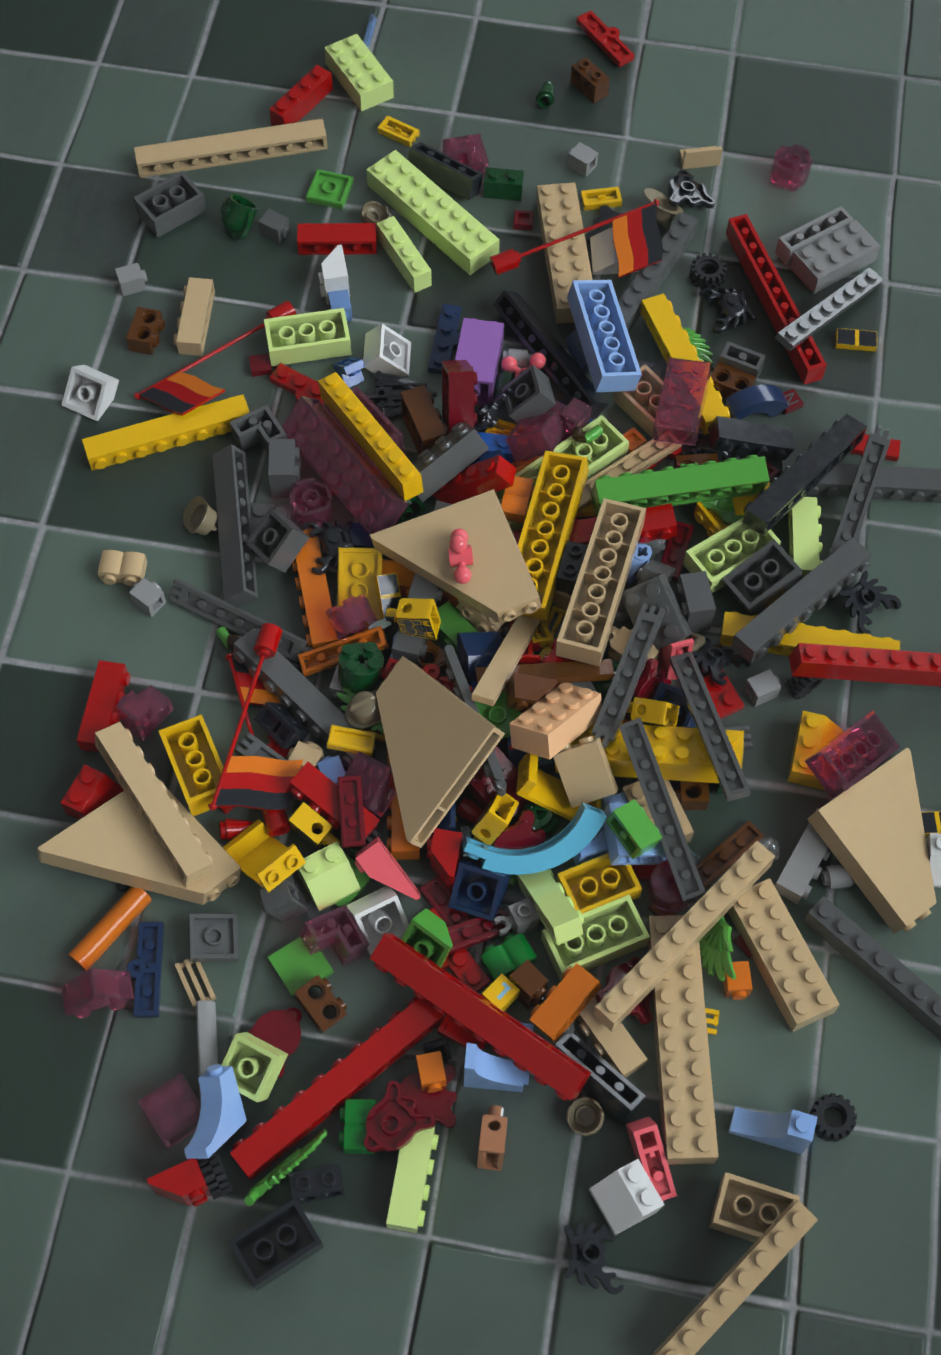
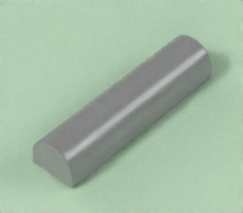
[196,1000,218,1103]

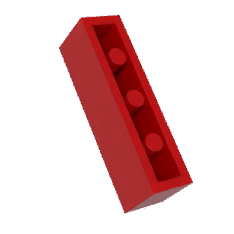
[269,65,333,126]
[297,223,377,255]
[433,455,516,504]
[77,660,130,753]
[289,762,380,840]

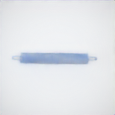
[363,14,376,49]

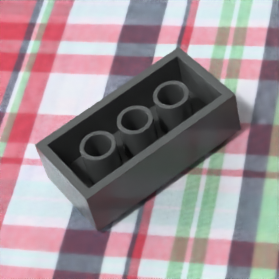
[411,421,489,503]

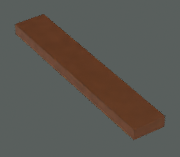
[476,659,614,687]
[648,820,765,916]

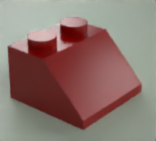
[61,764,124,820]
[427,828,463,893]
[147,1159,211,1207]

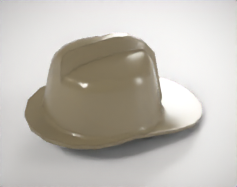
[644,188,683,227]
[183,496,218,535]
[345,690,382,729]

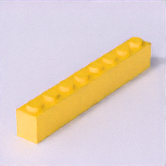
[640,293,730,435]
[318,372,424,501]
[82,394,250,471]
[719,611,901,656]

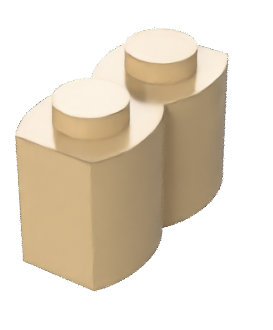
[98,550,148,587]

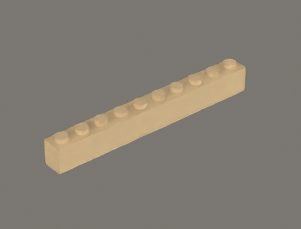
[134,119,328,178]
[593,841,775,1032]

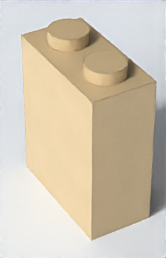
[553,735,618,808]

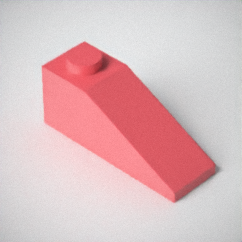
[658,638,694,681]
[354,837,421,900]
[626,1116,677,1201]

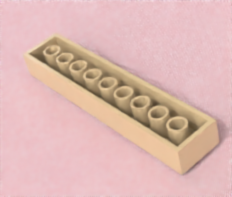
[646,915,719,1165]

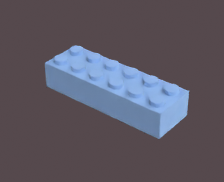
[567,280,642,392]

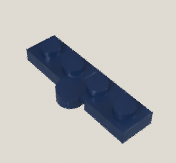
[428,304,462,374]
[127,922,164,1018]

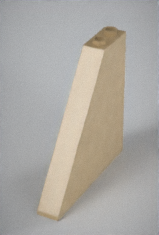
[370,489,542,623]
[376,656,505,848]
[807,747,937,934]
[37,777,241,905]

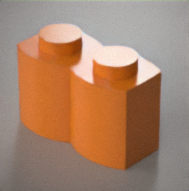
[501,476,535,523]

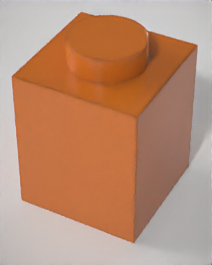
[723,961,753,1000]
[416,1051,446,1093]

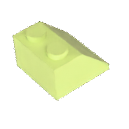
[297,841,361,912]

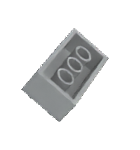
[790,220,880,294]

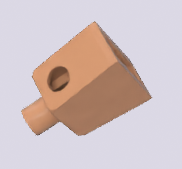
[477,1105,508,1171]

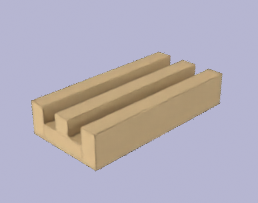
[175,958,216,1009]

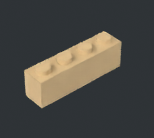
[174,278,215,356]
[576,991,647,1078]

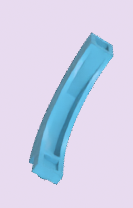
[462,802,607,875]

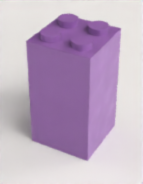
[455,318,504,406]

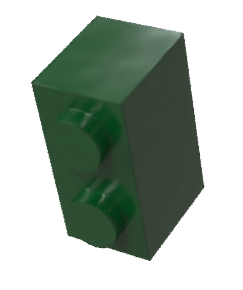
[483,167,524,201]

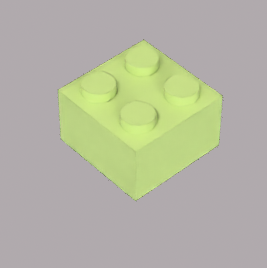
[221,1032,288,1102]

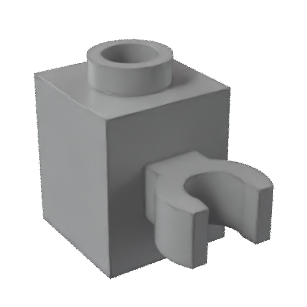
[493,897,540,936]

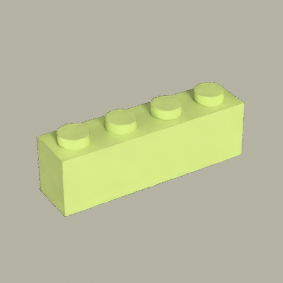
[377,216,432,293]
[788,497,823,578]
[517,869,584,946]
[386,1126,439,1233]

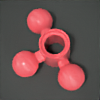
[501,353,546,378]
[448,528,473,584]

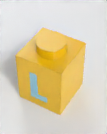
[482,974,520,1011]

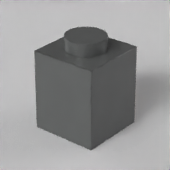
[258,209,291,244]

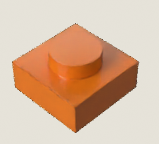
[623,427,647,453]

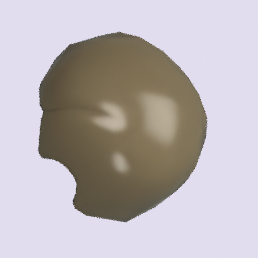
[360,201,391,230]
[566,1097,604,1136]

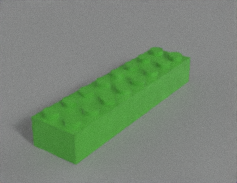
[591,455,770,517]

